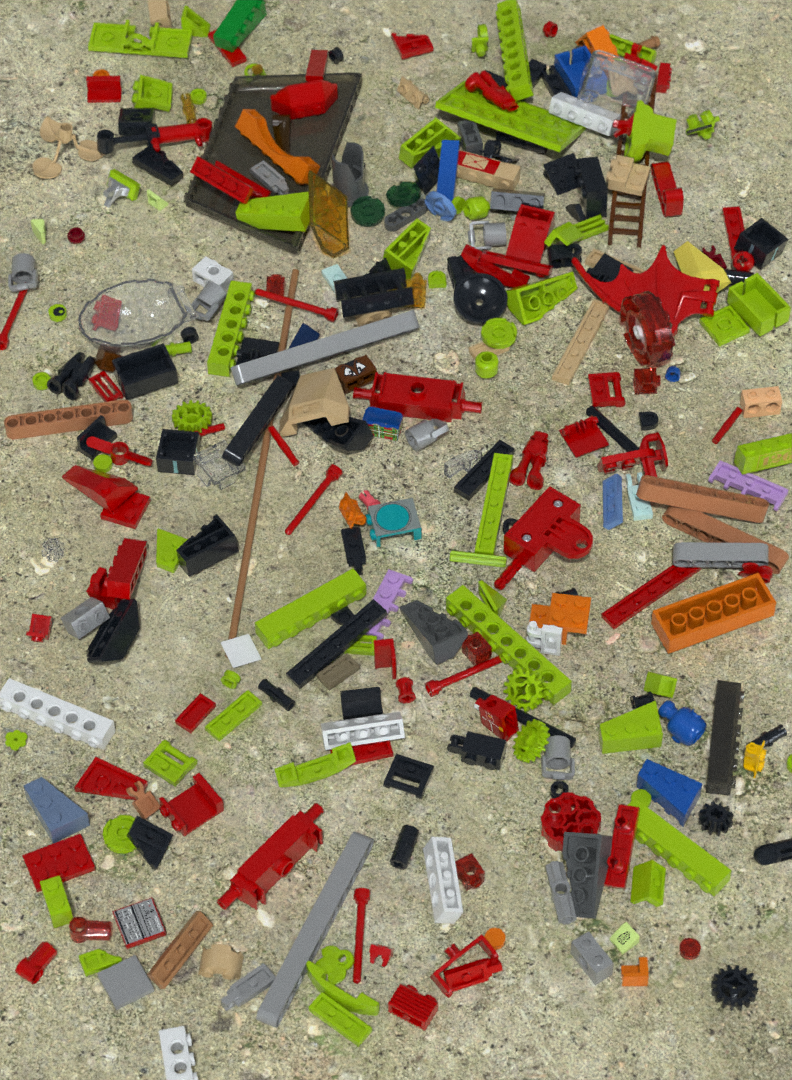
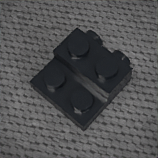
[118,108,155,136]

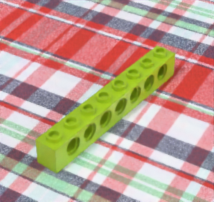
[495,0,534,101]
[446,585,572,705]

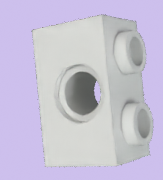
[192,256,234,291]

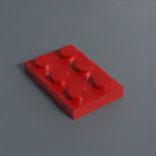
[22,833,95,892]

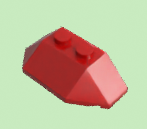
[270,80,338,119]

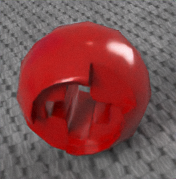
[732,251,755,272]

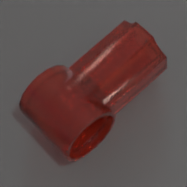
[69,917,111,943]

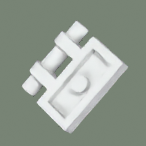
[526,621,563,656]

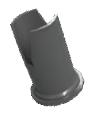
[329,142,369,208]

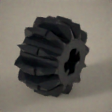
[698,800,733,837]

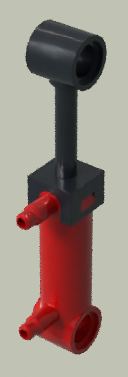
[97,118,212,154]

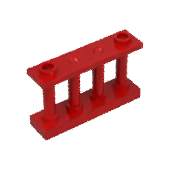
[190,156,271,204]

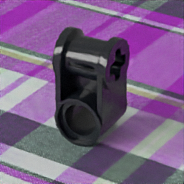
[547,243,582,269]

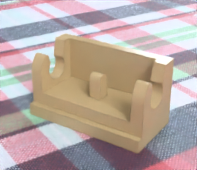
[148,0,172,28]

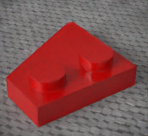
[391,33,434,59]

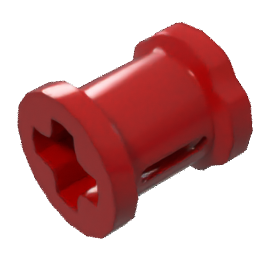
[395,677,416,704]

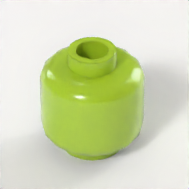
[463,196,490,220]
[475,351,499,379]

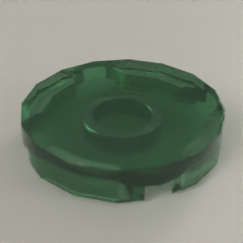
[386,182,421,207]
[350,196,385,227]

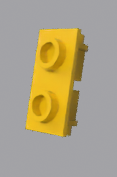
[743,741,767,778]

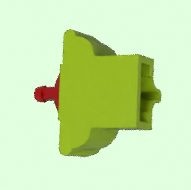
[612,100,677,163]

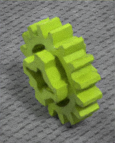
[172,400,212,433]
[503,667,547,712]
[512,719,550,763]

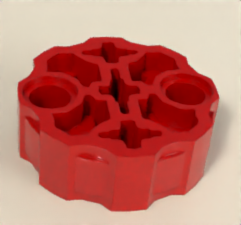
[540,792,601,851]

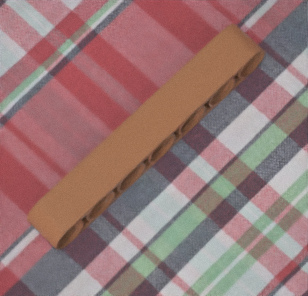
[4,400,133,440]
[636,475,769,523]
[662,505,789,574]

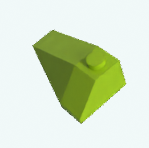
[506,271,578,325]

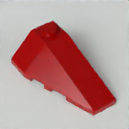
[62,465,138,513]

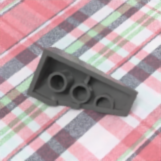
[400,600,468,664]
[562,832,612,919]

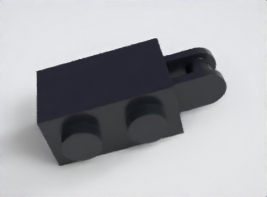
[447,731,507,771]

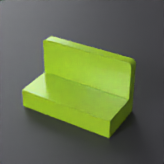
[544,222,584,247]
[630,860,666,907]

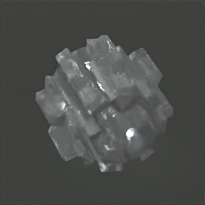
[41,537,65,562]

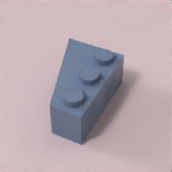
[23,777,90,843]

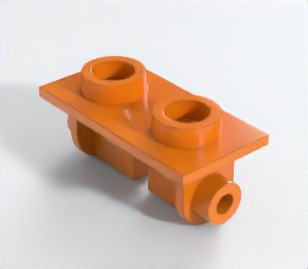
[339,492,366,529]

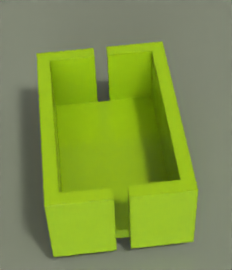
[727,273,791,336]

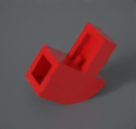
[86,567,123,609]

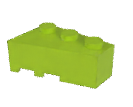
[399,117,461,168]
[598,700,663,754]

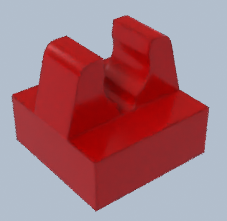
[369,943,395,967]

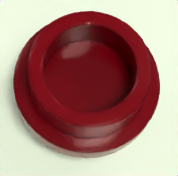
[67,227,85,244]

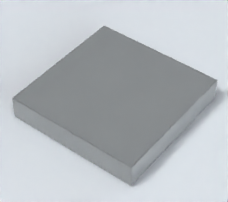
[97,955,154,1010]

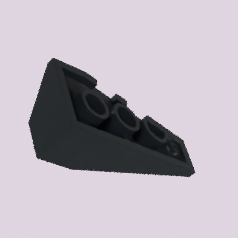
[301,417,374,451]

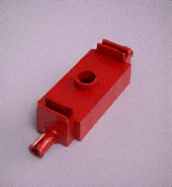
[353,372,483,422]
[217,803,324,910]

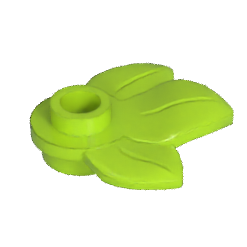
[315,946,354,985]

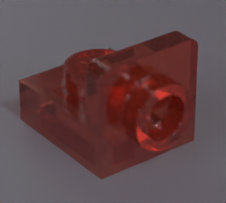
[266,274,286,299]

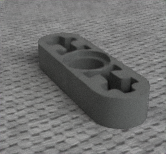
[384,198,428,232]

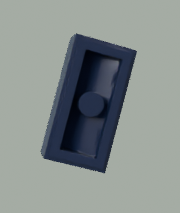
[289,323,320,349]

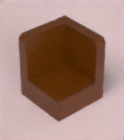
[95,346,122,372]

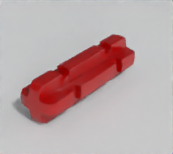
[494,559,522,590]

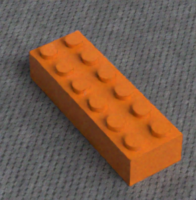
[651,573,776,654]

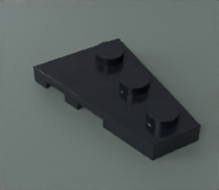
[132,147,183,186]

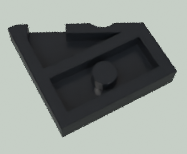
[126,816,173,870]

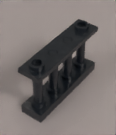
[333,268,414,318]

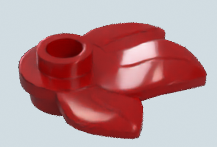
[738,562,773,584]

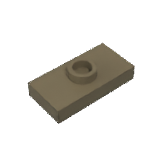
[316,653,360,690]

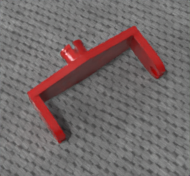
[430,934,499,998]

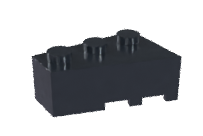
[574,156,608,219]
[176,513,239,577]

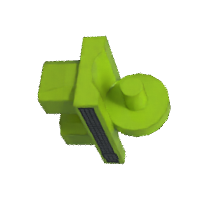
[686,110,720,140]

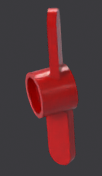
[86,436,153,466]

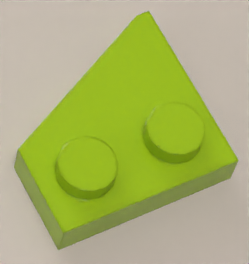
[156,528,188,573]

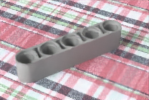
[673,542,769,568]

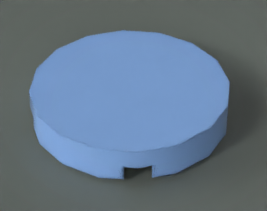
[424,191,457,221]

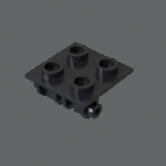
[479,140,520,163]
[413,146,440,195]
[543,152,578,196]
[584,253,634,282]
[236,337,279,365]

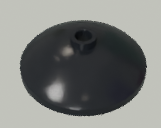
[453,273,508,324]

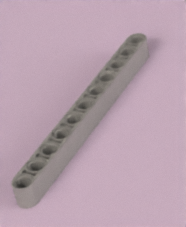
[230,310,420,386]
[256,831,374,1028]

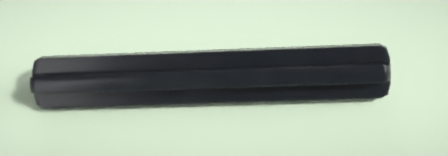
[586,406,639,452]

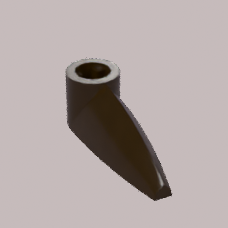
[272,114,291,154]

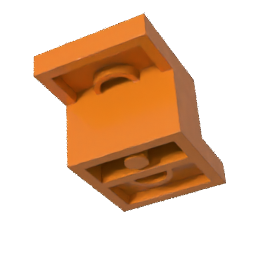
[527,593,591,645]

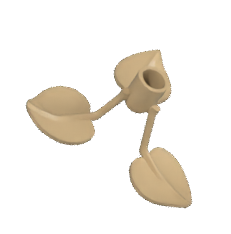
[32,116,105,179]

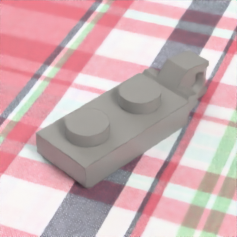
[250,160,289,195]
[221,963,276,1011]

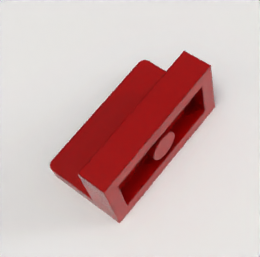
[86,75,122,103]
[373,638,396,680]

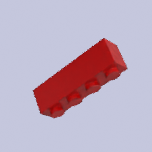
[104,538,147,600]

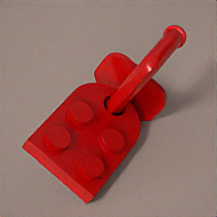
[597,432,668,477]

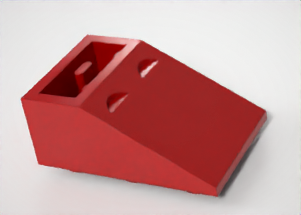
[506,204,555,263]

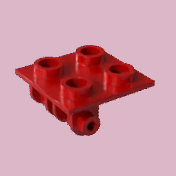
[559,415,609,458]

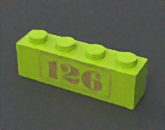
[734,433,792,475]

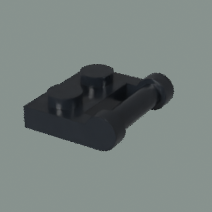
[383,754,434,799]

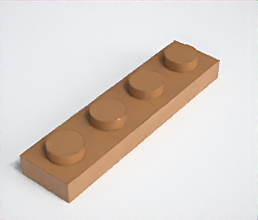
[147,911,213,989]

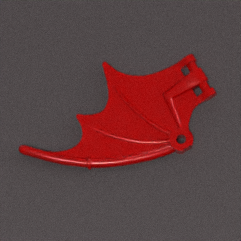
[571,245,720,337]

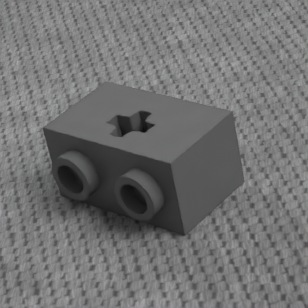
[458,120,483,156]

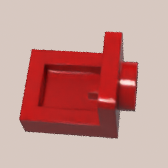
[26,614,53,643]

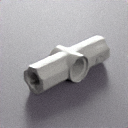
[545,861,577,925]

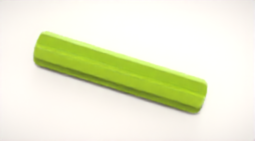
[450,550,507,568]

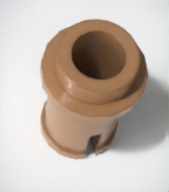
[638,36,660,49]

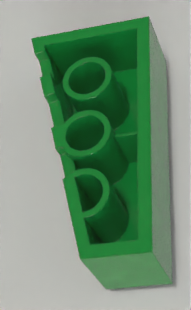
[213,0,267,52]

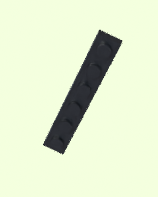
[286,599,388,689]

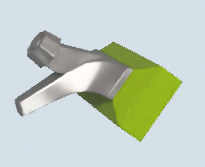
[103,169,141,208]

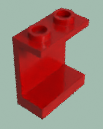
[159,773,224,837]

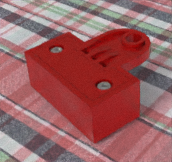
[504,486,593,572]

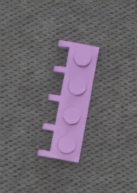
[708,460,788,511]
[364,569,413,640]

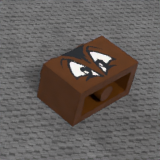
[335,355,377,395]

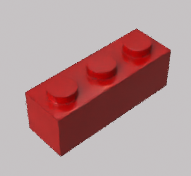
[656,62,672,93]

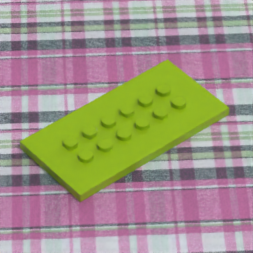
[435,81,586,152]

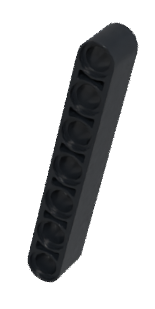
[222,375,294,467]

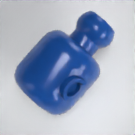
[658,700,707,746]

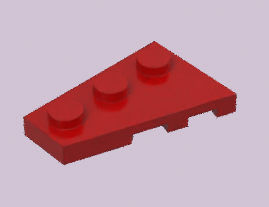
[74,757,148,800]

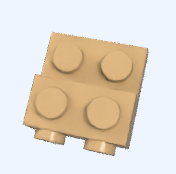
[606,155,651,196]

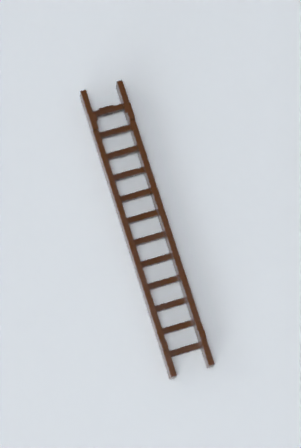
[608,73,657,248]

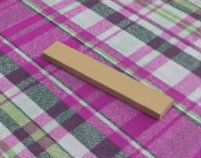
[552,299,610,385]

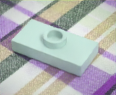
[321,264,347,293]

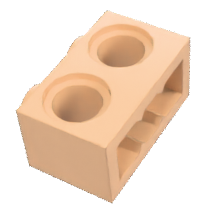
[740,386,782,418]

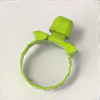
[471,24,489,57]

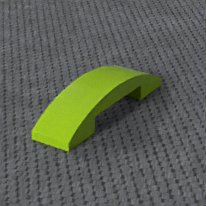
[274,742,356,787]
[306,960,379,1016]

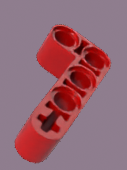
[651,161,684,217]

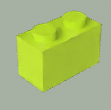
[40,875,74,928]

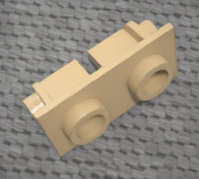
[397,76,429,109]

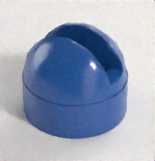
[665,366,681,382]

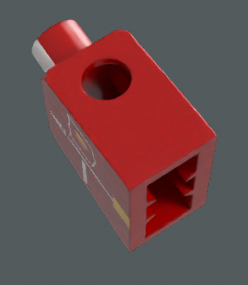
[474,695,519,741]

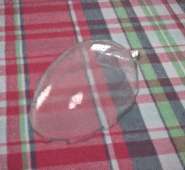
[78,278,199,353]

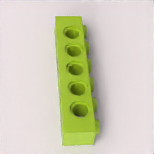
[207,280,255,377]

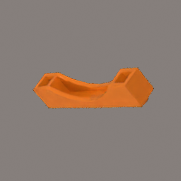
[235,109,320,185]

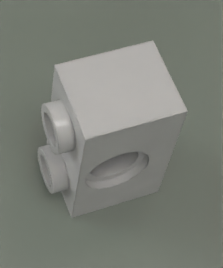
[60,597,110,639]
[571,931,614,985]

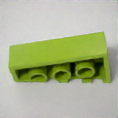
[235,191,316,232]

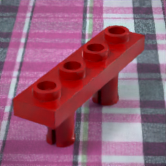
[604,804,640,890]

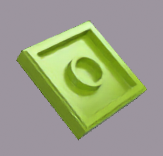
[699,305,750,347]

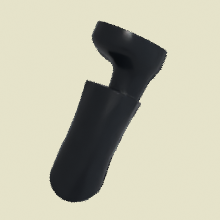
[47,352,96,401]

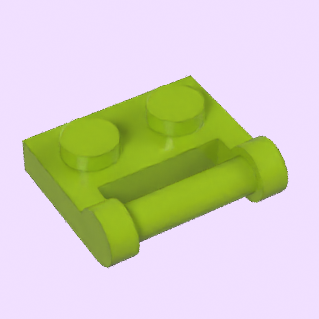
[143,739,198,787]

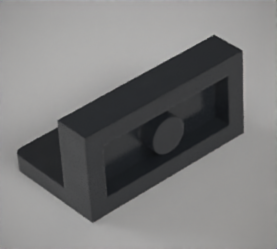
[77,415,117,460]
[340,687,383,720]

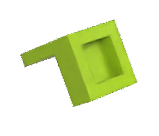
[644,671,677,698]

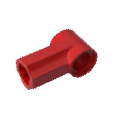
[15,942,57,985]

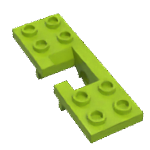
[88,20,193,58]

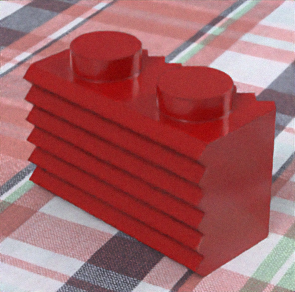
[388,984,438,1031]

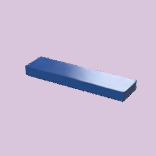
[437,140,460,201]

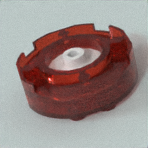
[620,291,675,368]

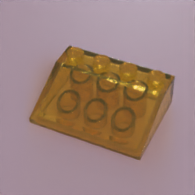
[308,170,349,259]

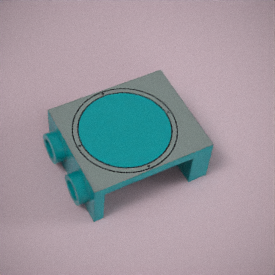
[365,498,422,547]

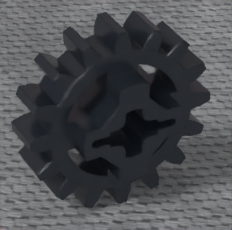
[711,965,758,1011]

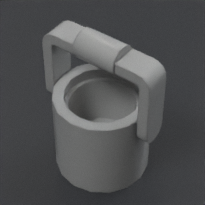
[468,220,506,250]
[8,253,38,292]
[188,281,227,321]
[405,419,449,451]
[541,735,575,780]

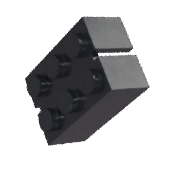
[112,343,178,400]

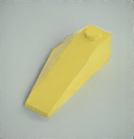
[673,241,731,304]

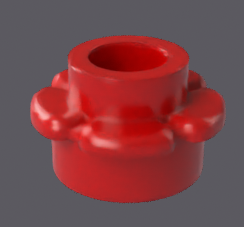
[543,21,558,37]

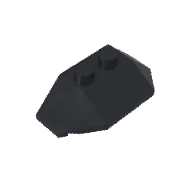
[86,599,140,663]

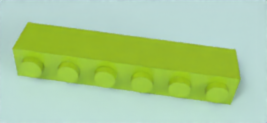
[255,568,366,649]
[627,798,732,897]

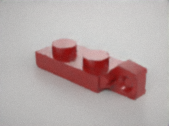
[443,957,503,992]

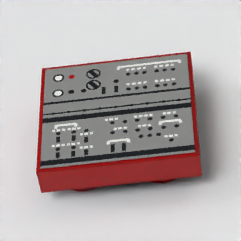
[112,897,166,950]

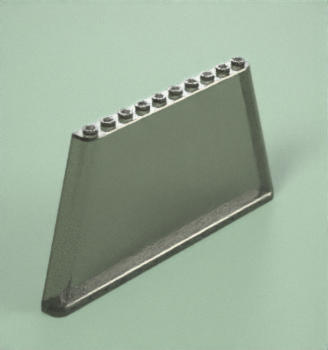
[184,72,362,255]

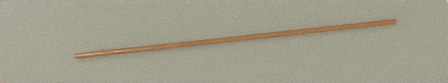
[225,269,299,658]

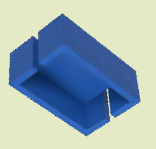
[554,45,607,100]

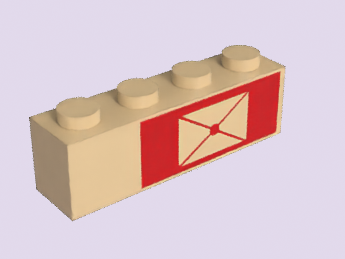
[457,150,520,190]

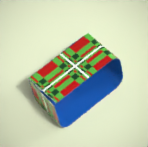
[363,407,403,441]

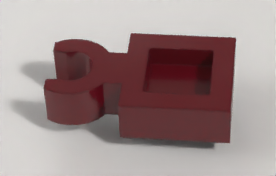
[702,245,727,269]

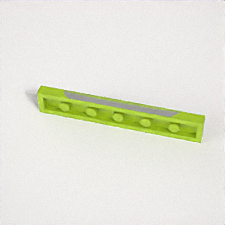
[475,453,513,555]

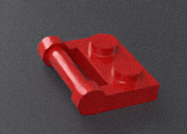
[588,372,626,407]

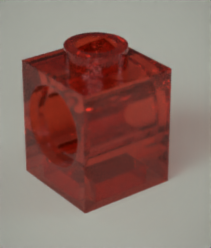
[633,368,661,395]
[462,631,492,666]
[455,853,485,891]

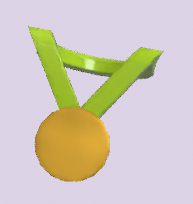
[244,64,267,82]

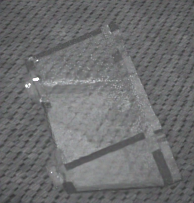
[577,50,656,117]

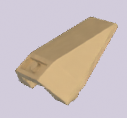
[279,368,350,437]

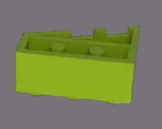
[383,218,431,282]

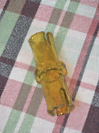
[180,93,197,123]

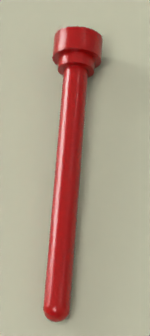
[0,282,28,350]
[255,288,339,323]
[285,464,343,535]
[425,656,502,697]
[353,888,371,984]

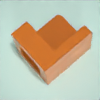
[621,957,649,986]

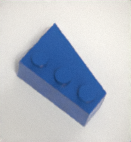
[637,759,702,827]

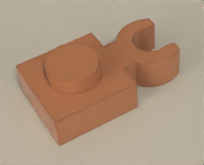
[126,781,161,819]

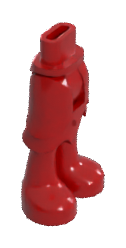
[465,70,519,111]
[509,431,549,490]

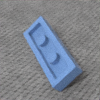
[603,473,623,530]

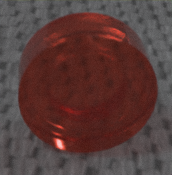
[679,938,701,960]

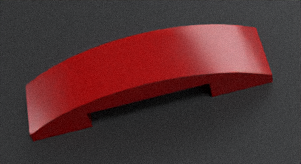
[461,244,530,287]

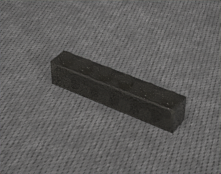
[706,680,745,796]

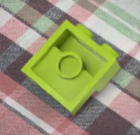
[131,74,172,112]

